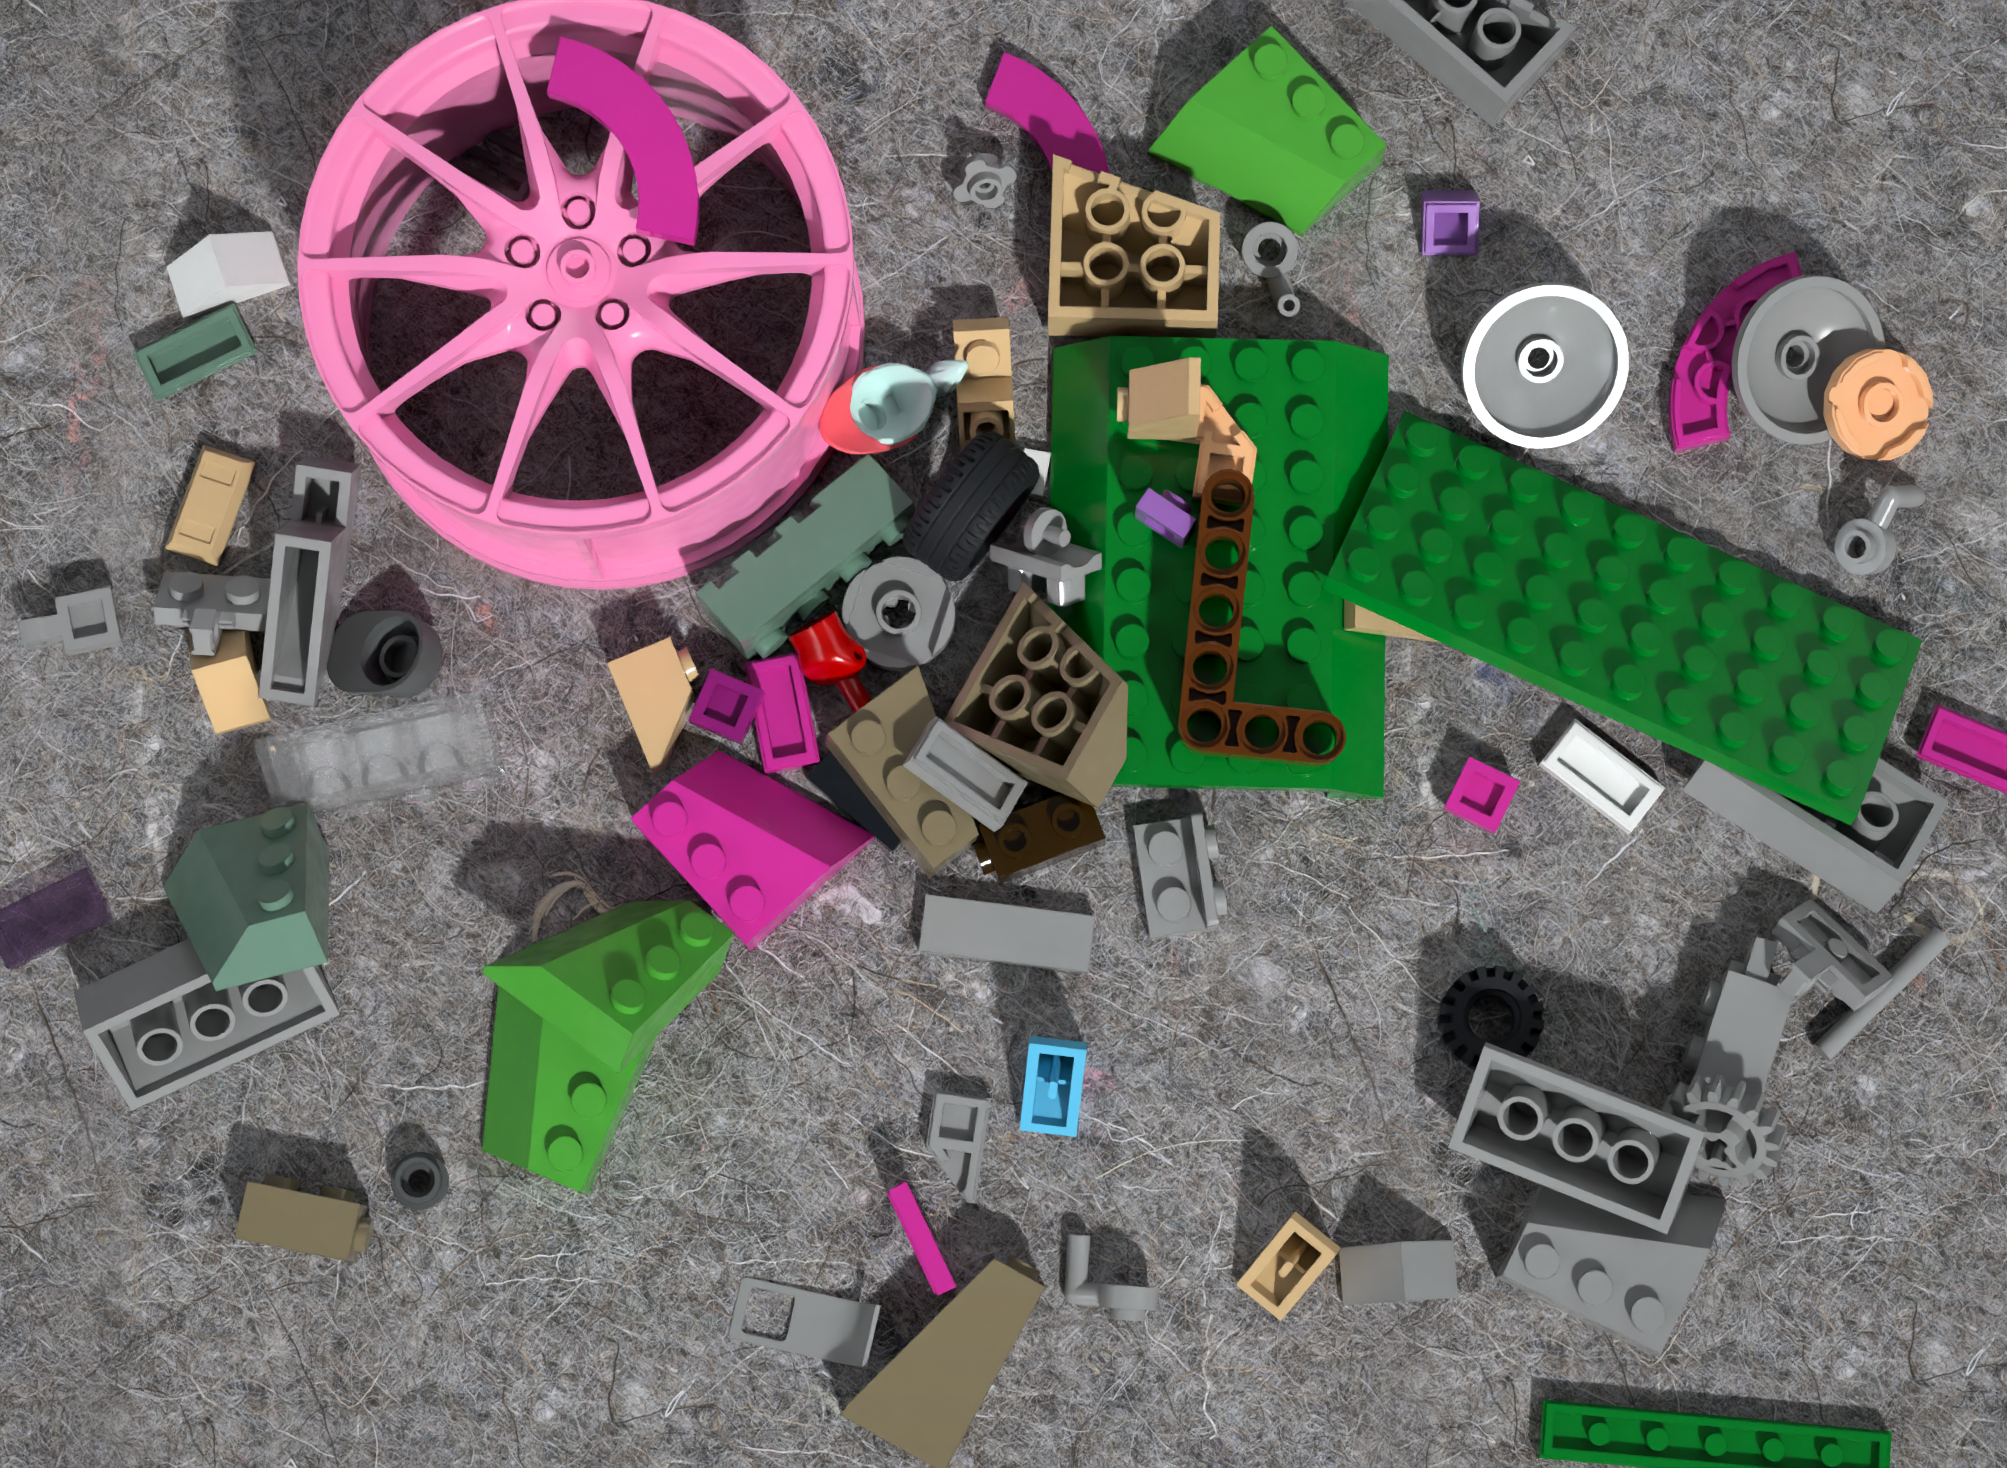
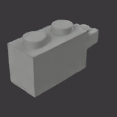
[1682,936,1792,1096]

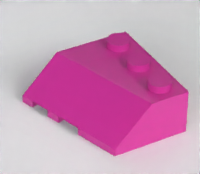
[630,750,874,951]

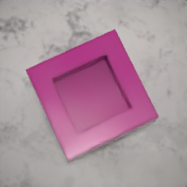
[1443,756,1521,835]

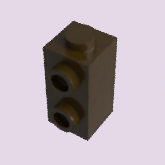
[972,793,1106,885]

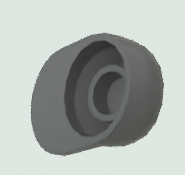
[327,610,443,698]

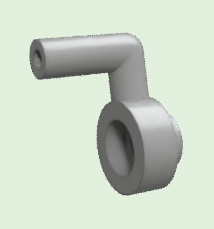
[1241,221,1300,317]
[1834,485,1925,575]
[1064,1234,1159,1321]

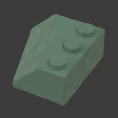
[163,802,329,991]

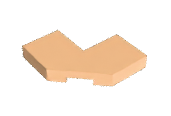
[1171,384,1257,507]

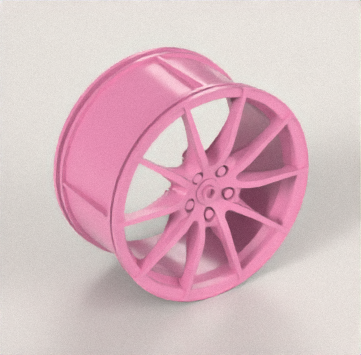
[297,0,865,590]

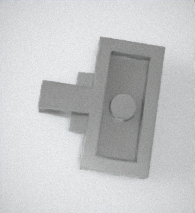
[153,571,270,656]
[1771,898,1894,1011]

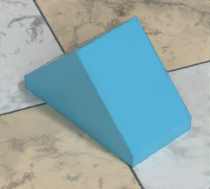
[1020,1036,1087,1137]

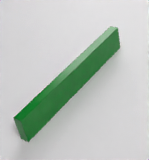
[1537,1400,1892,1468]

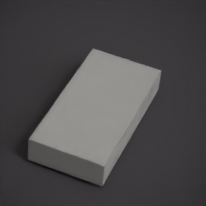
[902,716,1028,832]

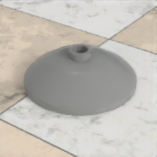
[1732,275,1886,445]
[1461,282,1629,449]

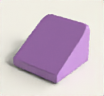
[1421,190,1480,255]

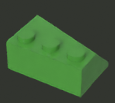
[482,900,734,1074]

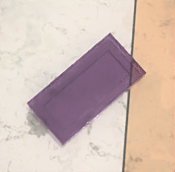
[0,867,114,970]

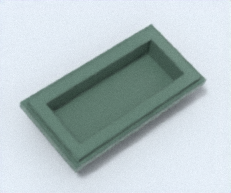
[133,303,258,402]

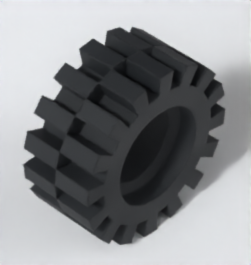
[1437,966,1545,1070]

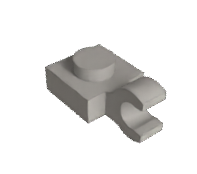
[18,586,124,656]

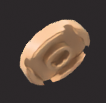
[1823,349,1933,460]

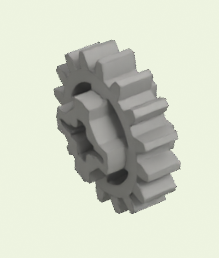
[1661,1074,1787,1187]

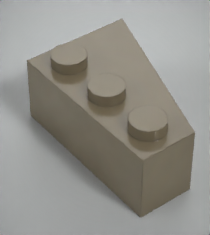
[825,666,979,879]

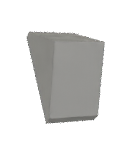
[1338,1240,1458,1306]

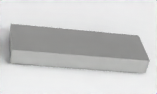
[918,894,1096,974]

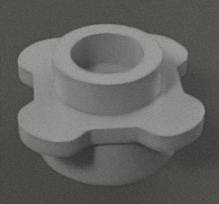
[952,153,1016,208]

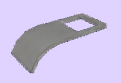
[729,1277,881,1368]

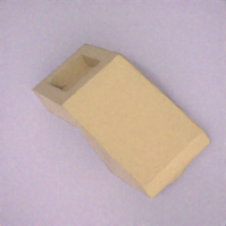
[953,317,1016,451]

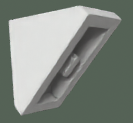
[167,231,291,320]

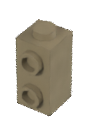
[234,1174,374,1263]

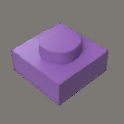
[1135,488,1197,549]

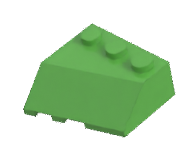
[1147,25,1387,236]
[482,985,657,1196]

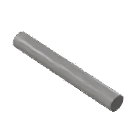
[1813,926,1951,1061]

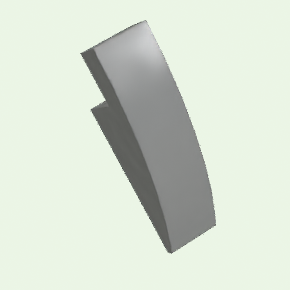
[258,456,361,707]

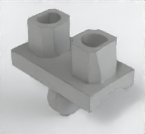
[990,507,1102,607]

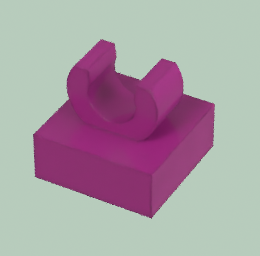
[688,668,765,745]

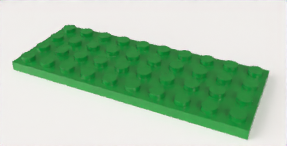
[1322,411,1922,825]

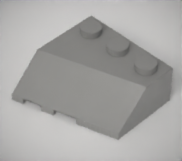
[1496,1184,1727,1355]

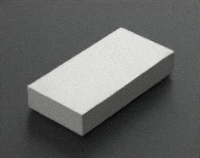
[1539,719,1665,835]

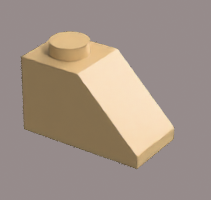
[1117,357,1201,440]
[607,637,700,775]

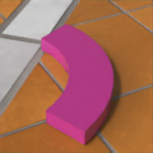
[547,36,699,246]
[985,52,1110,174]
[1668,251,1802,453]

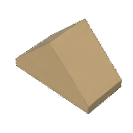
[188,627,272,735]
[1236,1211,1341,1321]

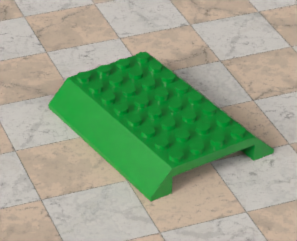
[1043,336,1389,799]

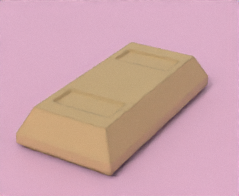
[165,444,256,567]

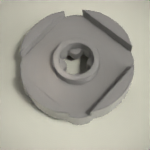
[842,556,956,671]

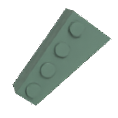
[695,454,915,662]

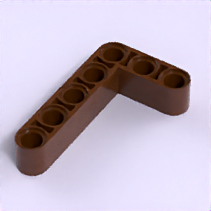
[1177,469,1346,767]

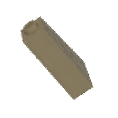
[842,1255,1045,1468]

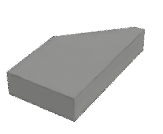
[926,1090,991,1204]

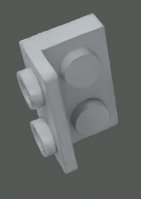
[1133,812,1228,940]

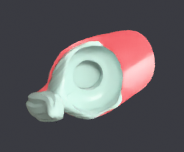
[819,359,968,454]

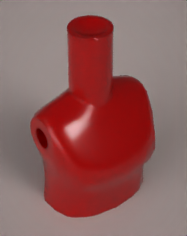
[788,610,872,713]

